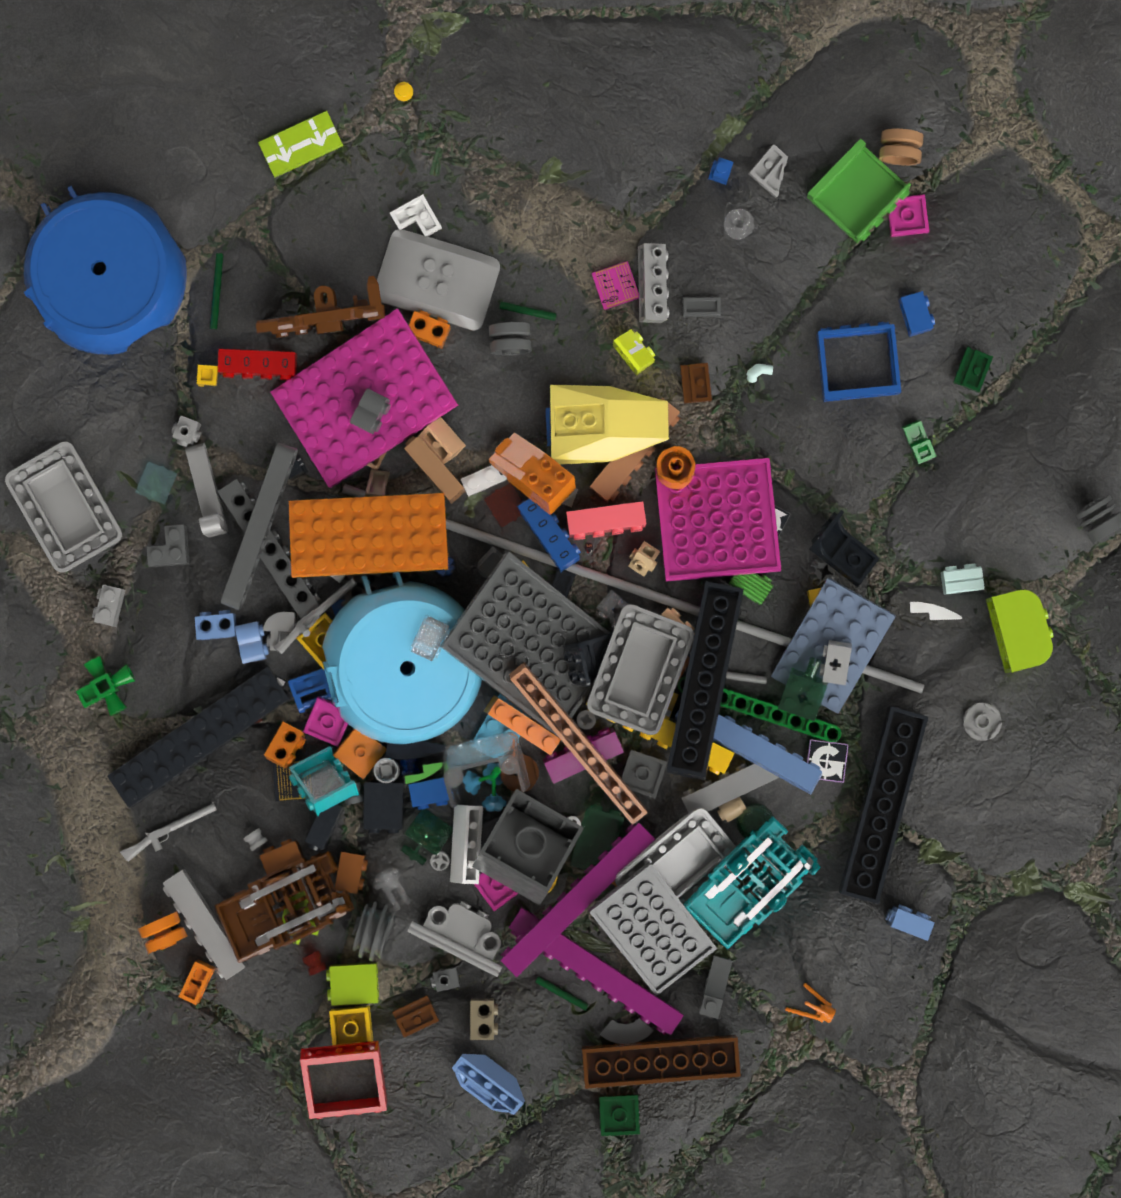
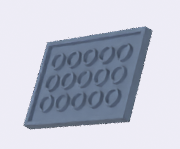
[771,577,896,714]

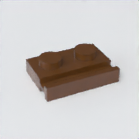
[680,363,712,404]
[392,995,439,1038]

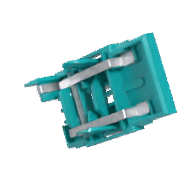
[683,816,821,949]

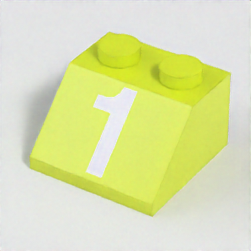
[613,329,655,376]

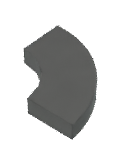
[599,1018,654,1044]

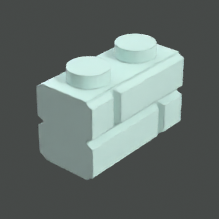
[941,563,984,595]

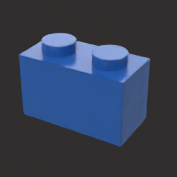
[898,291,935,337]
[408,777,451,810]

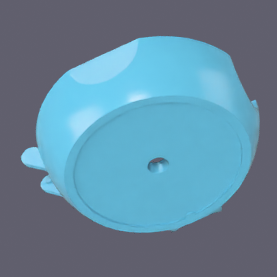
[322,572,482,744]

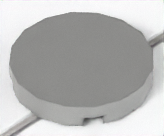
[963,703,1002,741]

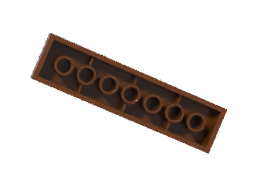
[582,1035,741,1089]

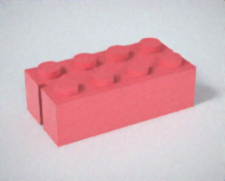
[566,501,646,540]

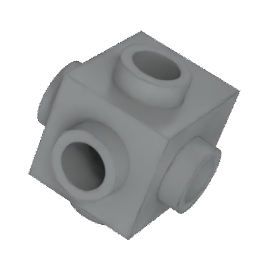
[171,416,201,447]

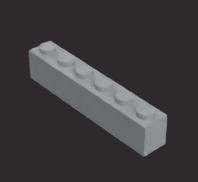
[681,749,788,813]
[163,869,248,980]

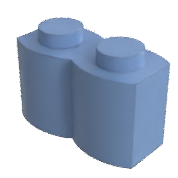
[235,621,269,664]

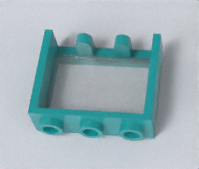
[289,746,359,816]

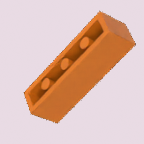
[484,695,561,755]

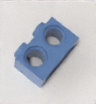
[195,610,237,640]

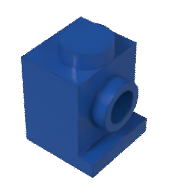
[708,157,733,185]

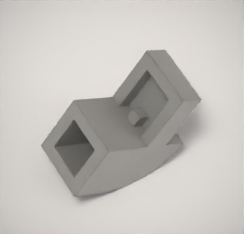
[263,612,297,651]

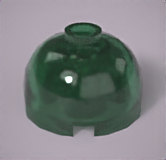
[736,803,773,838]

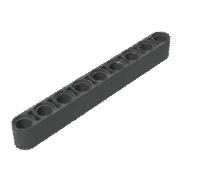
[221,442,298,610]

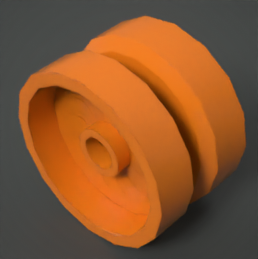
[138,912,187,954]

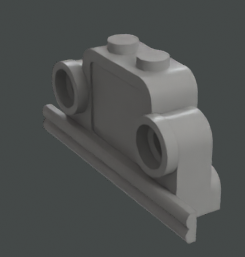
[407,901,503,977]

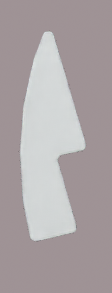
[910,602,962,620]

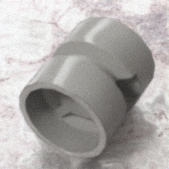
[374,758,400,783]

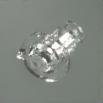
[724,209,754,240]
[373,867,411,911]

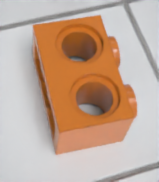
[409,310,451,349]
[264,722,306,769]
[179,959,216,1005]

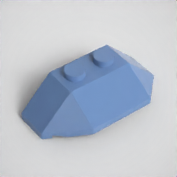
[452,1054,525,1115]

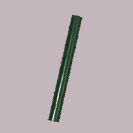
[210,253,224,330]

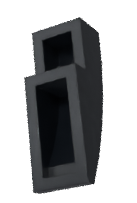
[385,741,447,759]

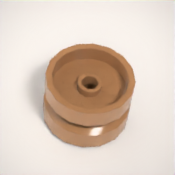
[879,129,924,166]

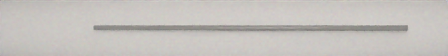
[342,484,924,693]

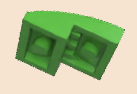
[405,762,444,784]

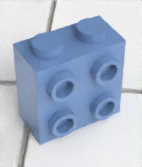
[885,904,935,941]

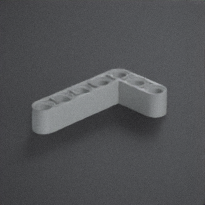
[185,443,228,538]

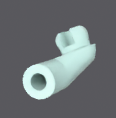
[747,364,773,383]

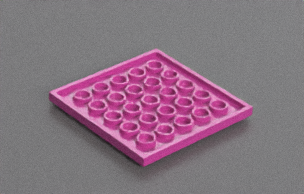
[655,458,781,581]

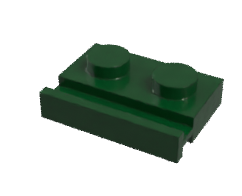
[953,347,993,393]

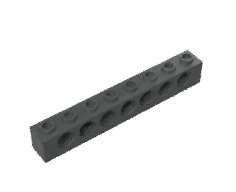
[217,479,322,619]

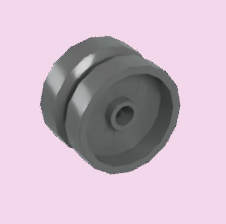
[489,322,532,356]

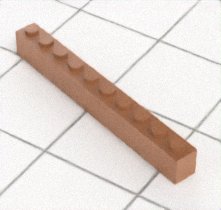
[509,662,648,825]

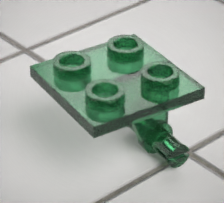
[401,809,453,866]

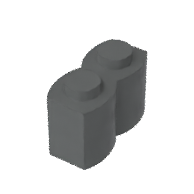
[350,388,391,434]

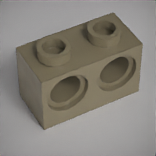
[470,999,498,1040]

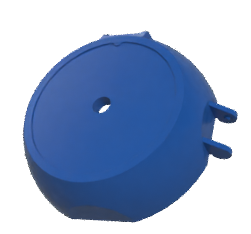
[24,186,187,355]

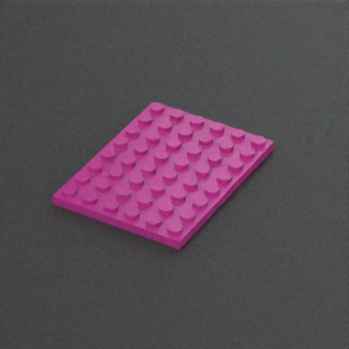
[271,308,458,488]

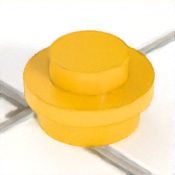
[394,82,413,101]

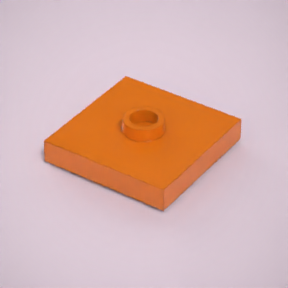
[333,729,387,779]

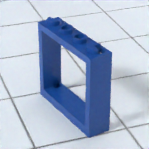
[816,322,901,402]

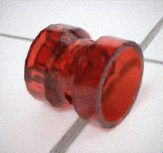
[302,951,327,976]

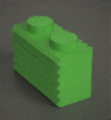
[728,574,774,605]

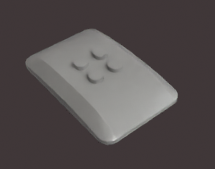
[377,229,500,331]
[5,442,122,573]
[587,605,694,735]
[615,808,736,904]

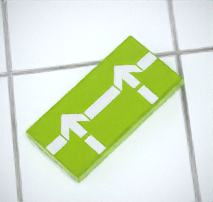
[258,111,343,178]

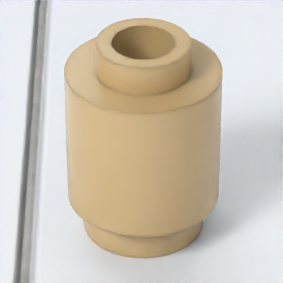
[717,796,747,822]

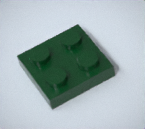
[599,1094,640,1136]

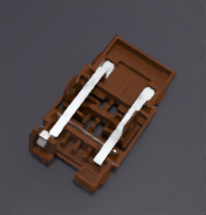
[214,851,355,963]

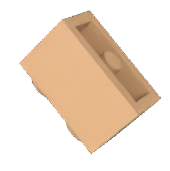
[419,417,466,464]

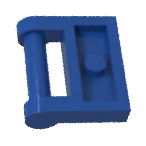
[288,668,332,714]

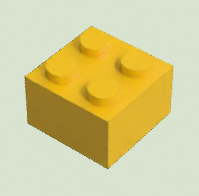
[329,1005,373,1045]

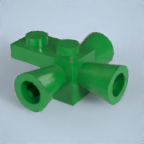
[76,656,136,716]

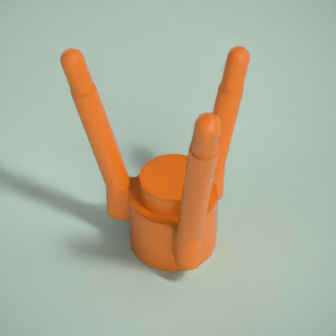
[785,983,836,1023]

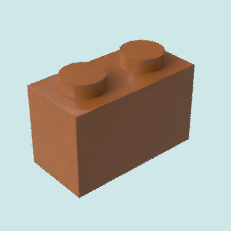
[260,839,304,875]
[335,851,368,894]

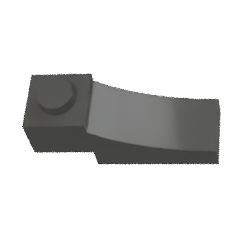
[699,955,733,1019]

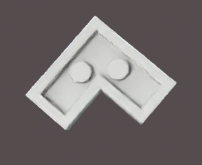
[390,194,442,237]

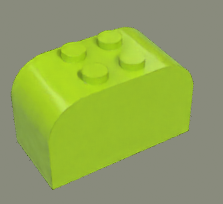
[986,590,1053,673]

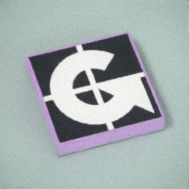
[807,740,848,783]

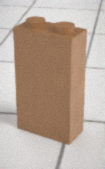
[404,436,466,504]

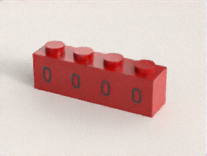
[218,349,297,380]

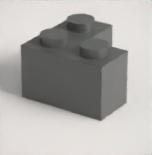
[147,525,190,567]

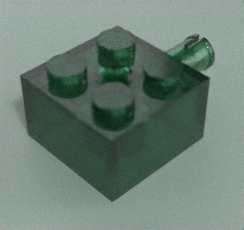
[778,657,828,721]

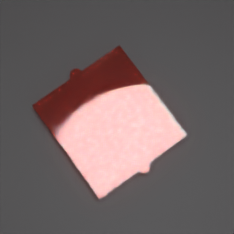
[484,483,523,528]

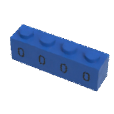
[517,499,581,572]

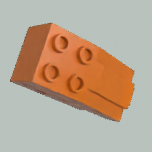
[489,432,576,515]

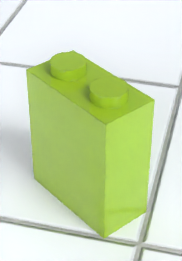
[326,962,379,1006]

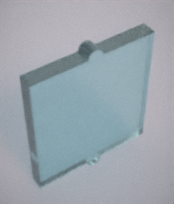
[135,462,177,504]

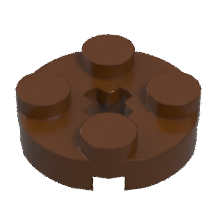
[500,754,539,792]

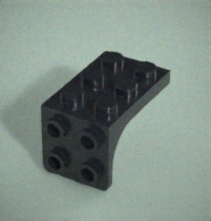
[809,510,880,587]
[564,632,613,687]

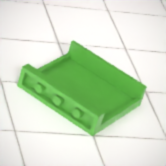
[807,139,911,243]

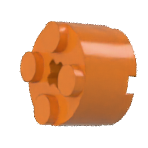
[656,446,695,489]

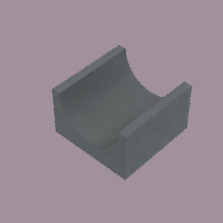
[472,789,584,905]

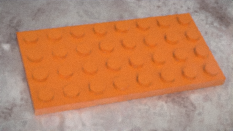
[289,493,448,578]

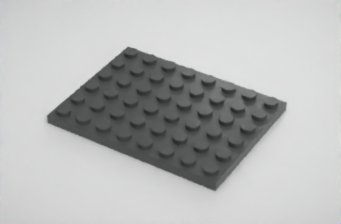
[440,551,610,737]

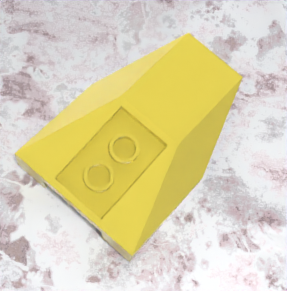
[550,385,669,465]

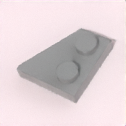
[748,144,788,198]

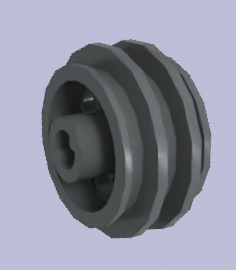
[352,901,395,961]

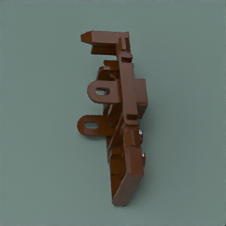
[256,276,386,338]

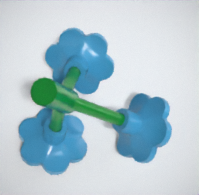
[463,762,506,812]

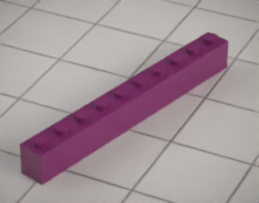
[500,823,655,977]
[509,907,684,1035]

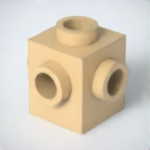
[628,541,660,576]

